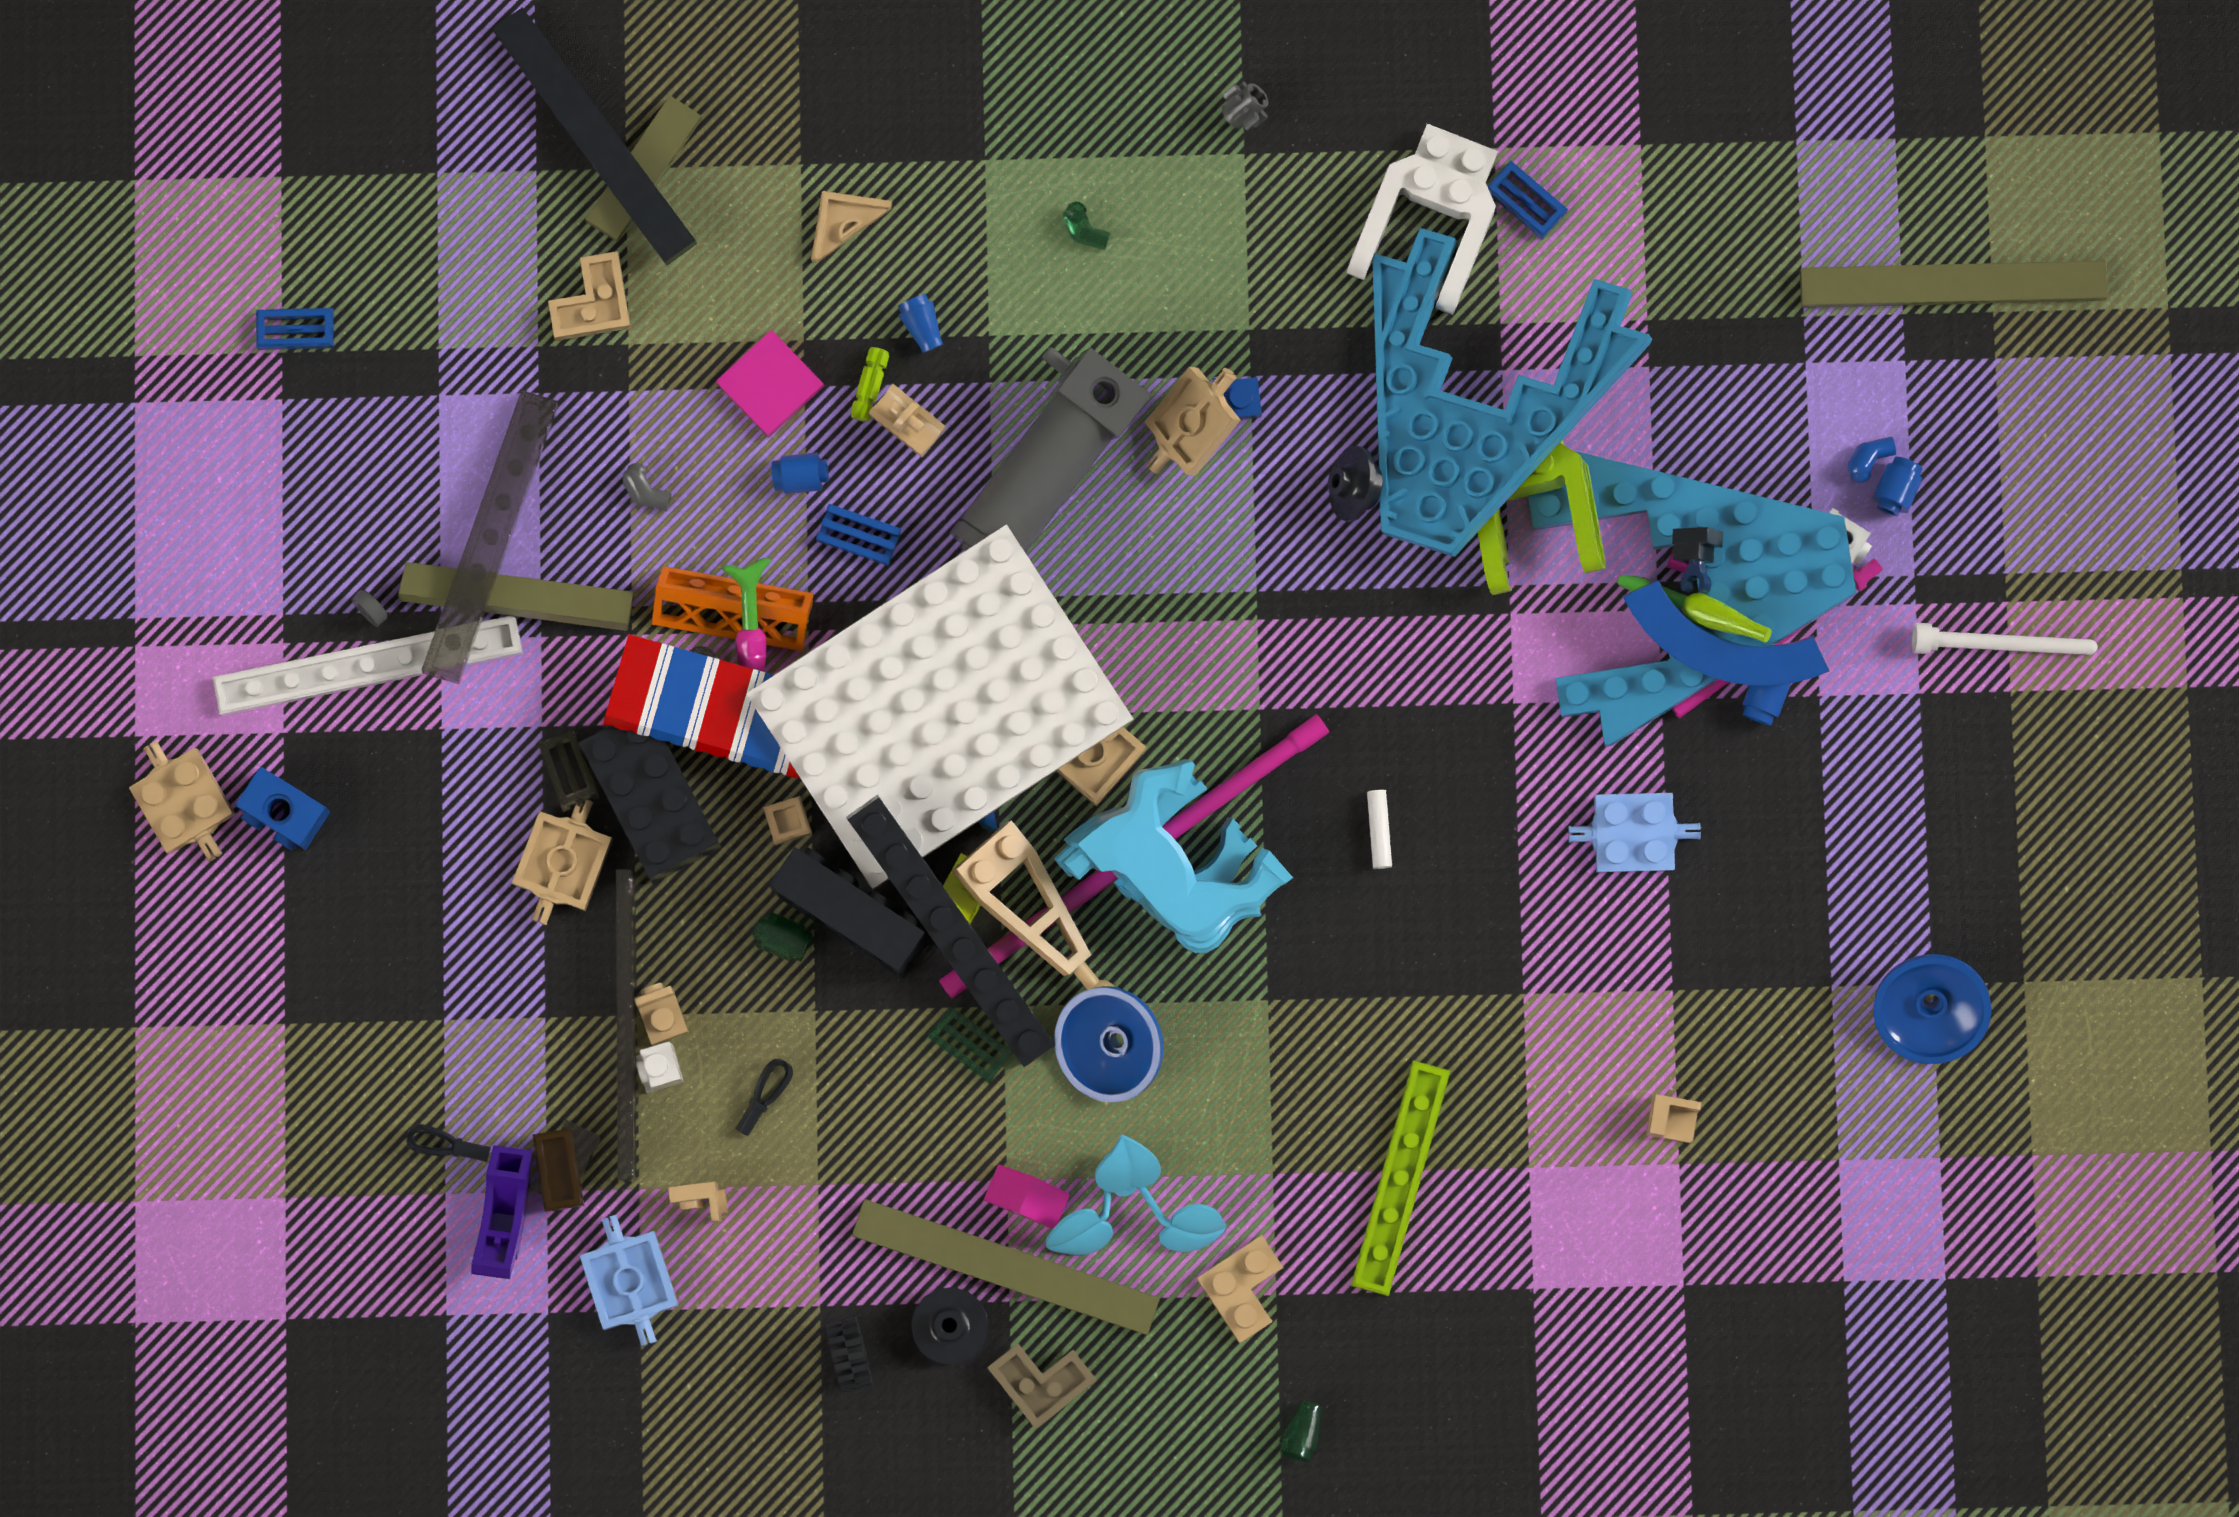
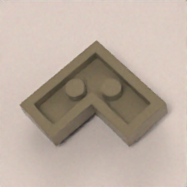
[987,1344,1097,1429]

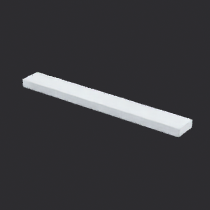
[213,616,523,716]

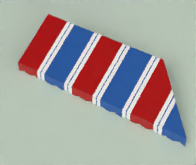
[603,634,800,778]

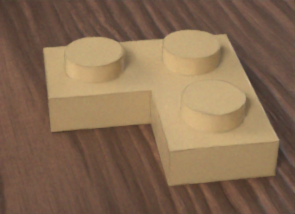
[548,251,631,341]
[1197,1235,1283,1344]

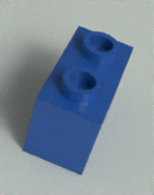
[235,766,330,851]

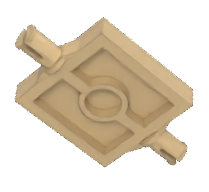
[1144,367,1241,476]
[129,741,236,861]
[512,797,613,925]

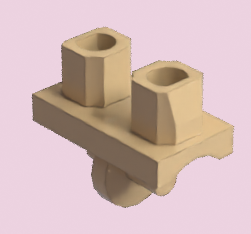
[868,384,946,457]

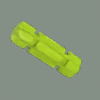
[850,347,889,422]

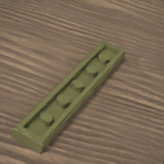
[399,562,634,631]

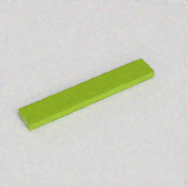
[1351,1060,1450,1296]

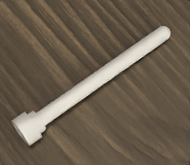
[1912,623,2098,655]

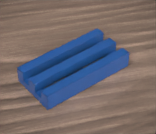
[1487,160,1568,240]
[256,308,334,350]
[816,504,901,566]

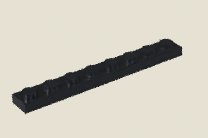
[846,794,1055,1067]

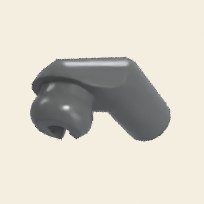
[622,463,672,511]

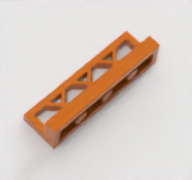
[652,566,814,651]

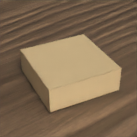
[763,796,812,846]

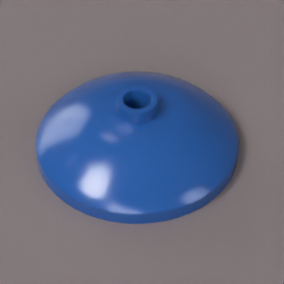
[1873,954,1991,1064]
[1054,986,1164,1102]

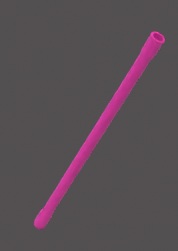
[938,714,1329,999]

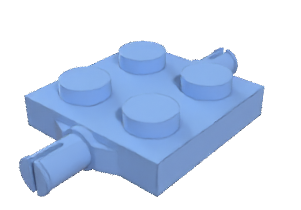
[1568,793,1701,872]
[580,1215,679,1346]

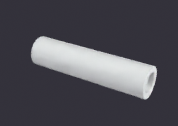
[1367,790,1392,869]

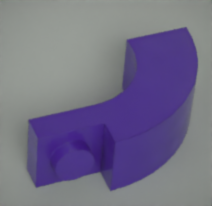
[471,1145,532,1279]

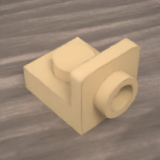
[634,983,689,1046]
[668,1182,728,1223]

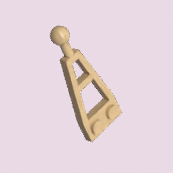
[952,820,1114,990]

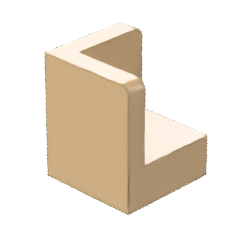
[1646,1094,1702,1143]

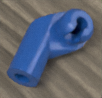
[1848,436,1896,483]

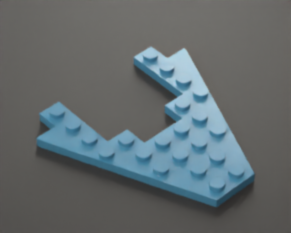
[1373,228,1652,557]
[1528,451,1856,747]

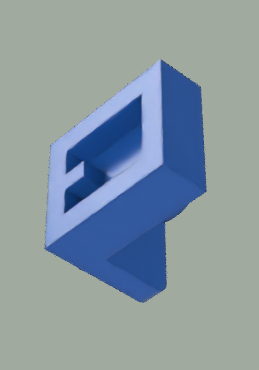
[1212,377,1262,420]

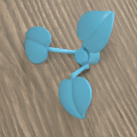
[1045,1134,1227,1255]

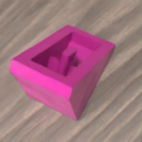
[983,1164,1070,1229]

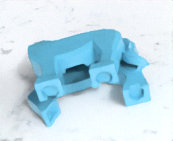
[1054,759,1293,953]

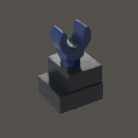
[1672,527,1723,593]

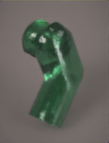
[1063,201,1110,251]

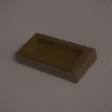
[533,1128,585,1212]

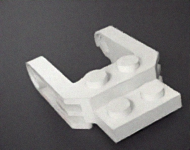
[1347,124,1498,315]

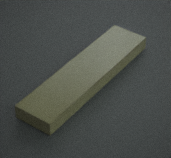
[585,96,702,242]

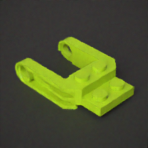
[1478,440,1606,595]

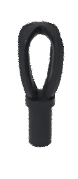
[735,1058,793,1136]
[406,1124,491,1162]

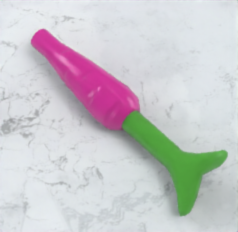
[722,558,771,672]

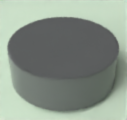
[351,590,388,627]

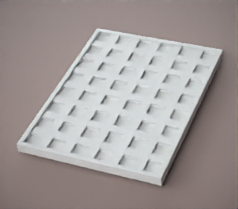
[746,524,1134,890]

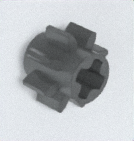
[1222,82,1269,131]

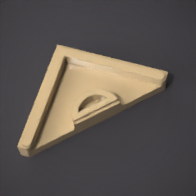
[811,191,892,263]

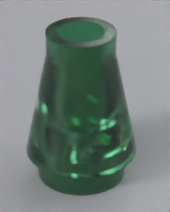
[1279,1401,1323,1462]

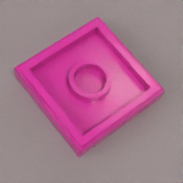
[716,330,824,438]

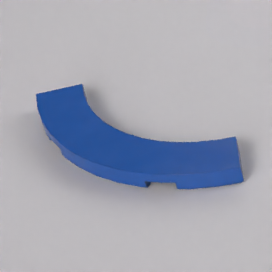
[1623,580,1830,686]

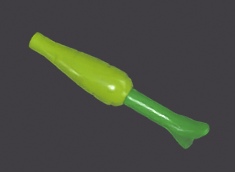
[1617,575,1772,643]

